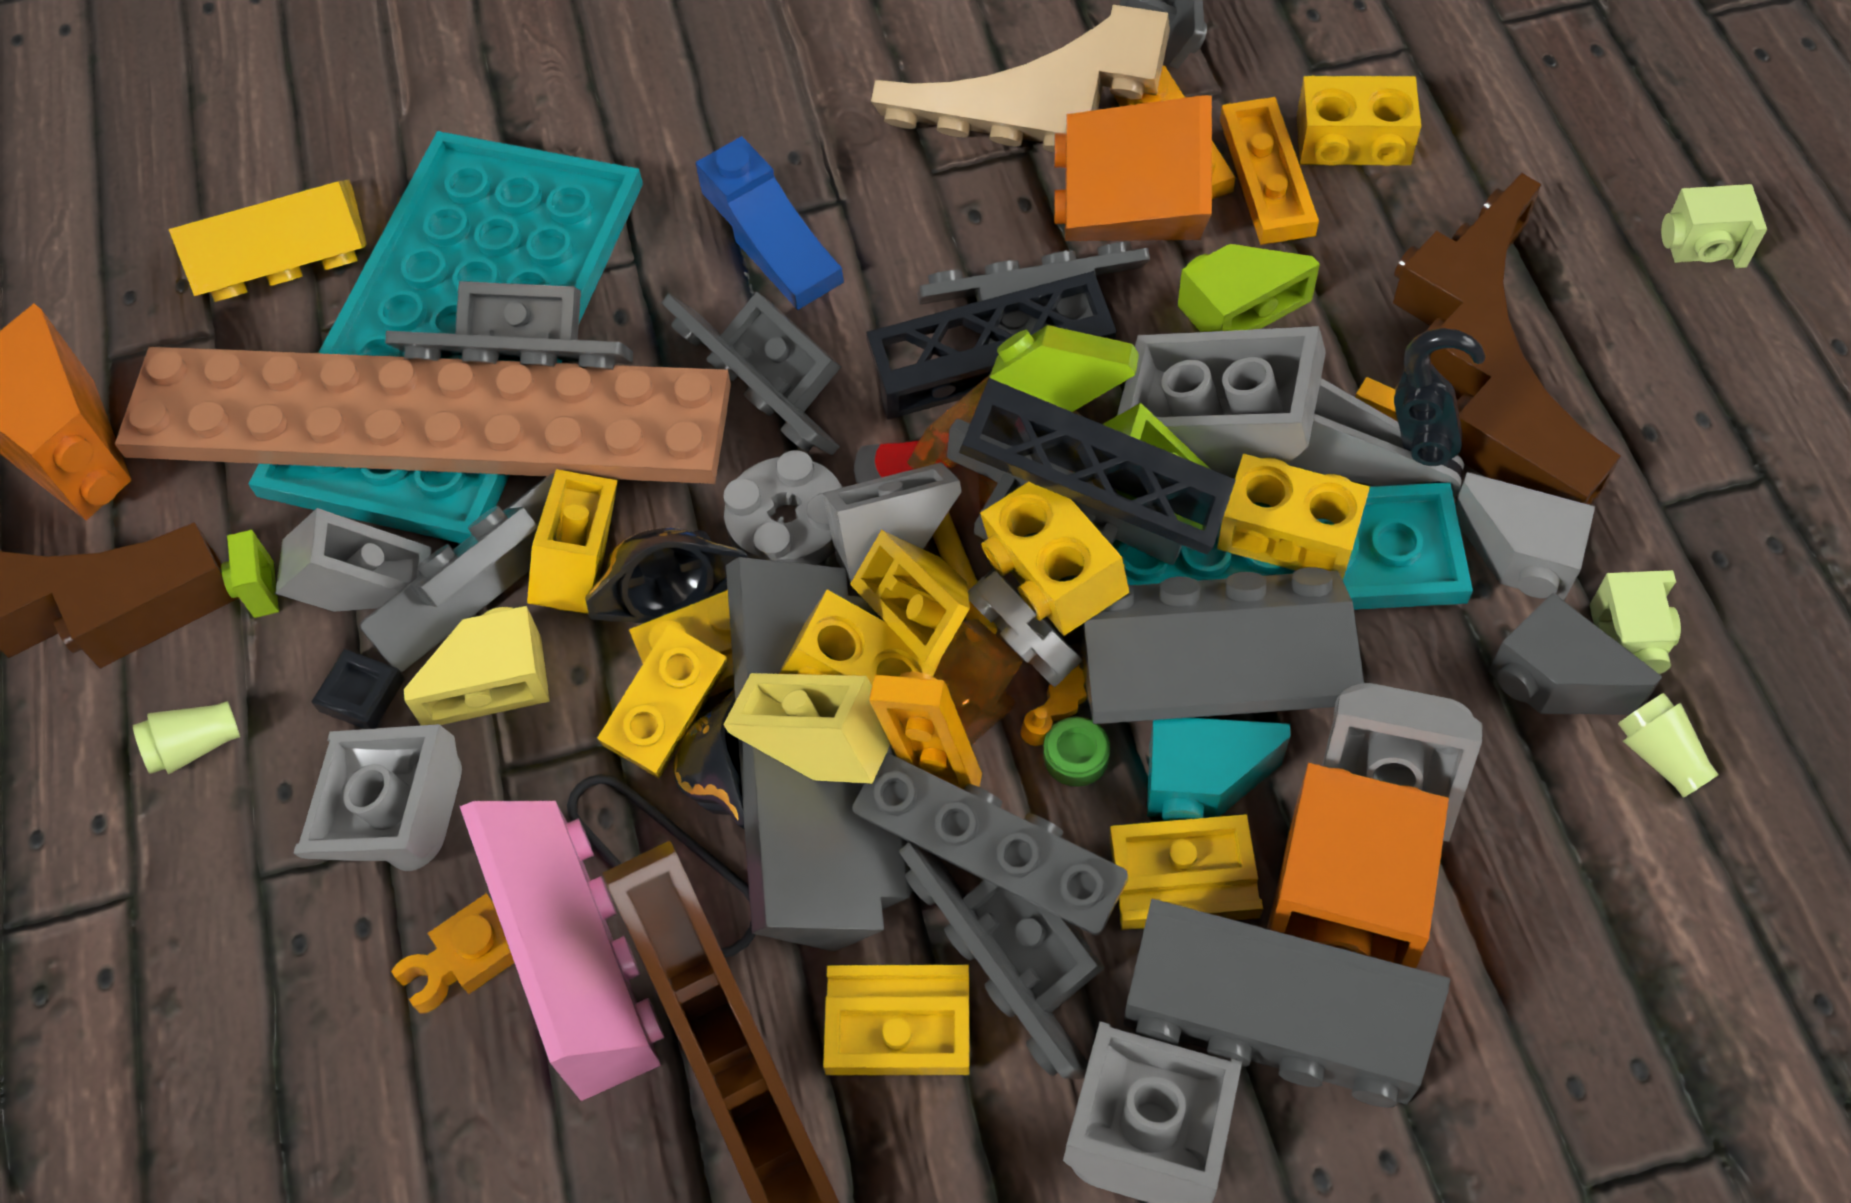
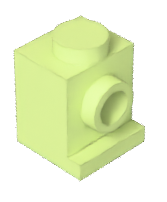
[1661,184,1767,268]
[1589,570,1681,674]

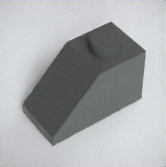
[1488,593,1662,715]

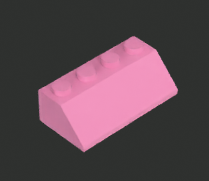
[460,801,665,1101]

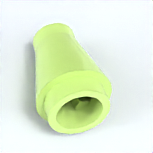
[1618,693,1719,798]
[132,701,240,774]

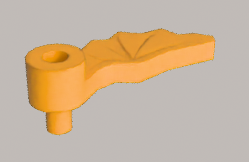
[1021,665,1087,746]

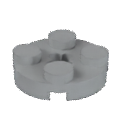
[723,451,842,565]
[968,568,1083,687]

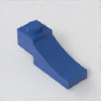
[695,136,844,310]

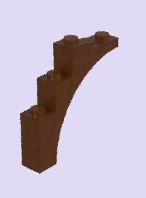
[1393,173,1621,505]
[0,522,239,669]
[602,841,840,1203]

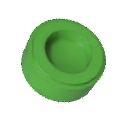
[1043,717,1110,787]

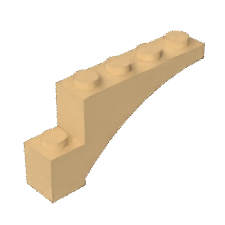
[871,5,1170,153]

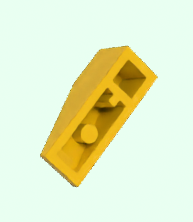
[850,529,970,668]

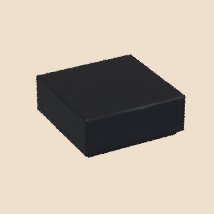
[311,649,405,729]

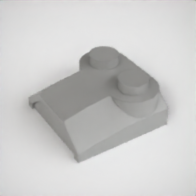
[1322,683,1482,842]
[293,724,462,871]
[1063,1021,1242,1203]

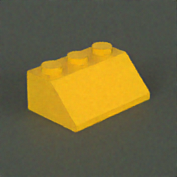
[169,179,367,302]

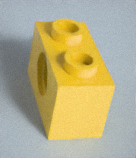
[597,623,727,779]

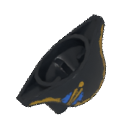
[585,527,748,623]
[673,687,745,830]

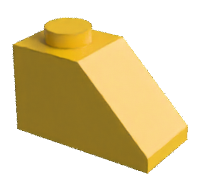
[527,469,617,614]

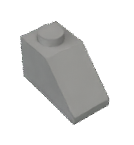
[823,462,961,581]
[1455,472,1595,601]
[275,508,431,612]

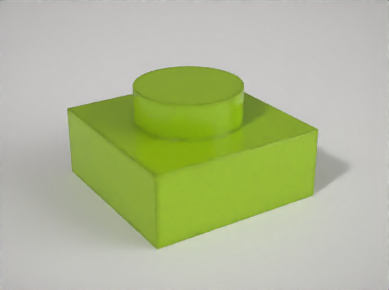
[221,530,279,618]

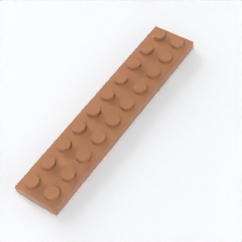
[115,347,731,484]

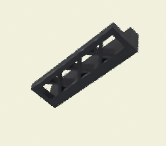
[866,271,1117,420]
[959,378,1236,555]

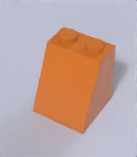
[1054,95,1212,241]
[0,303,132,521]
[1267,763,1449,969]

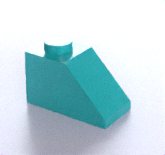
[1147,718,1290,821]

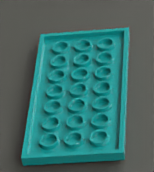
[248,131,643,543]

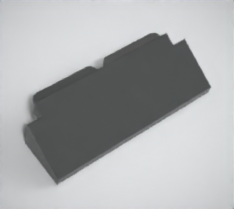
[726,557,913,952]

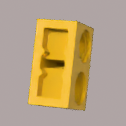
[1296,76,1421,166]
[1217,453,1370,580]
[980,482,1130,636]
[779,589,941,685]

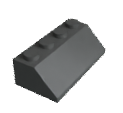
[1079,567,1364,724]
[1123,898,1450,1108]

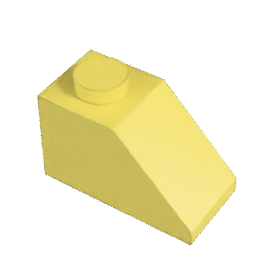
[404,606,550,725]
[723,673,890,784]

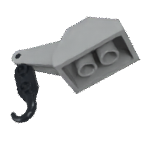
[1117,326,1486,498]

